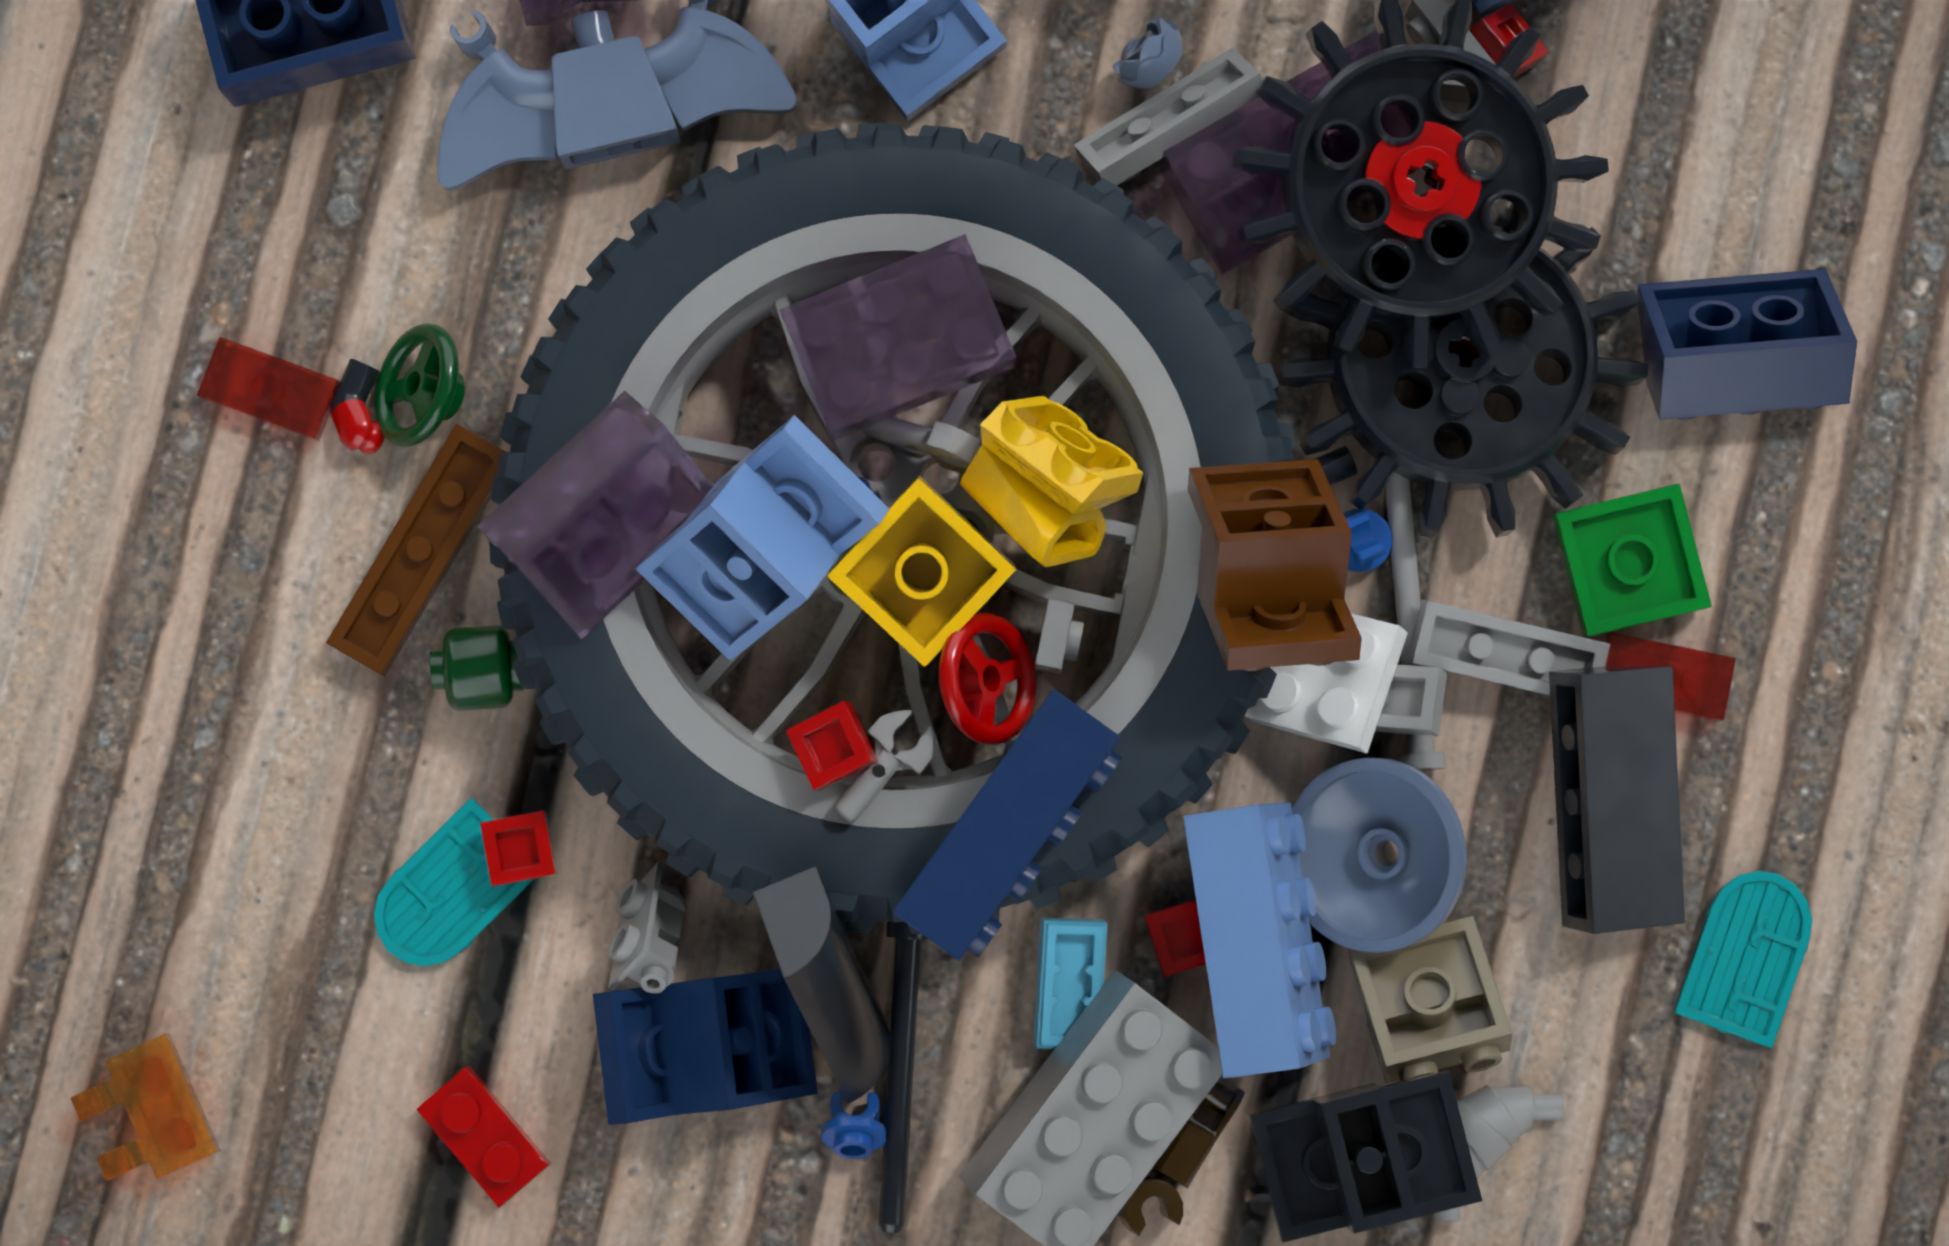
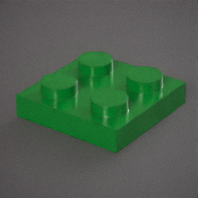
[1552,483,1712,638]

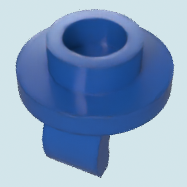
[1343,509,1392,572]
[821,1092,886,1159]

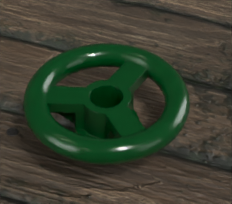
[374,323,465,447]

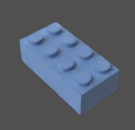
[1183,802,1336,1079]

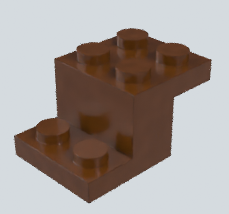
[1187,459,1362,671]

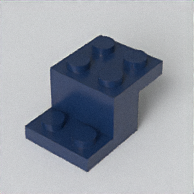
[593,969,818,1125]

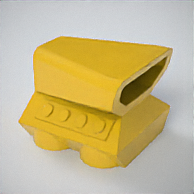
[960,396,1143,568]

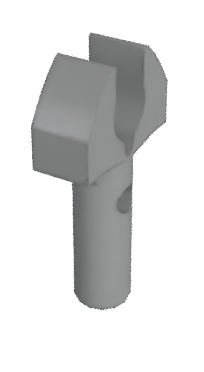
[862,411,980,473]
[834,710,933,823]

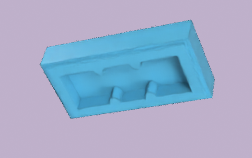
[1032,917,1108,1049]

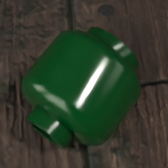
[430,625,524,711]

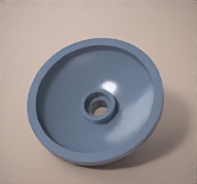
[1292,758,1467,953]

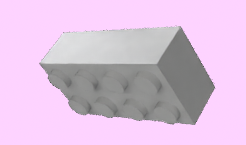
[959,969,1223,1246]

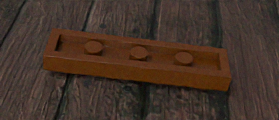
[326,423,507,677]

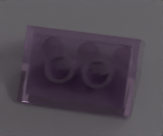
[477,391,713,639]

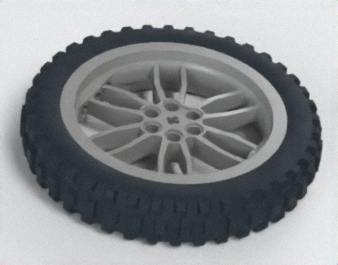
[489,123,1296,934]

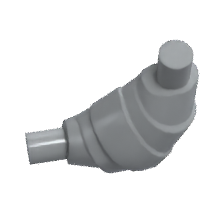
[1434,1085,1564,1222]

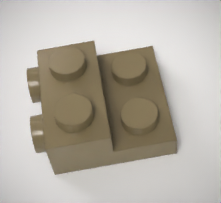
[1349,916,1512,1083]

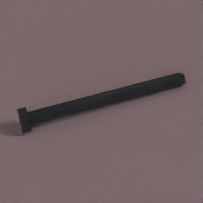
[879,921,928,1233]

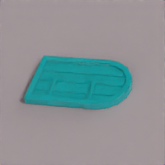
[374,797,534,966]
[1673,871,1812,1049]

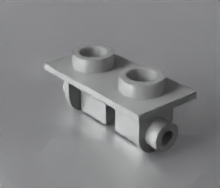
[608,862,686,993]

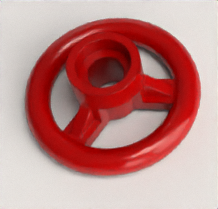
[939,613,1037,745]

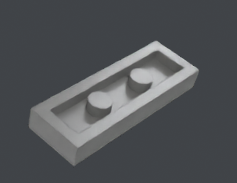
[1074,48,1263,186]
[1407,599,1610,695]

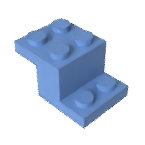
[825,0,1007,122]
[635,415,890,661]

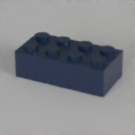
[892,688,1123,961]

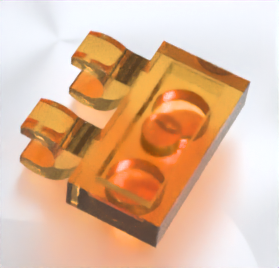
[70,1033,221,1181]

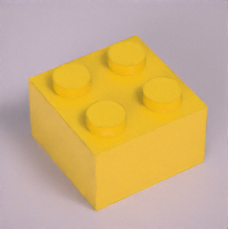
[827,475,1016,667]

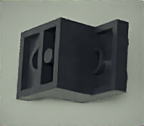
[1248,1070,1483,1243]

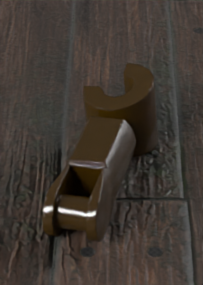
[1118,1082,1245,1236]

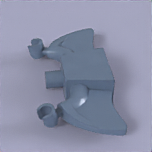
[438,0,797,191]

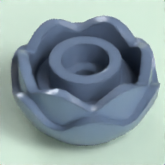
[1113,18,1184,89]

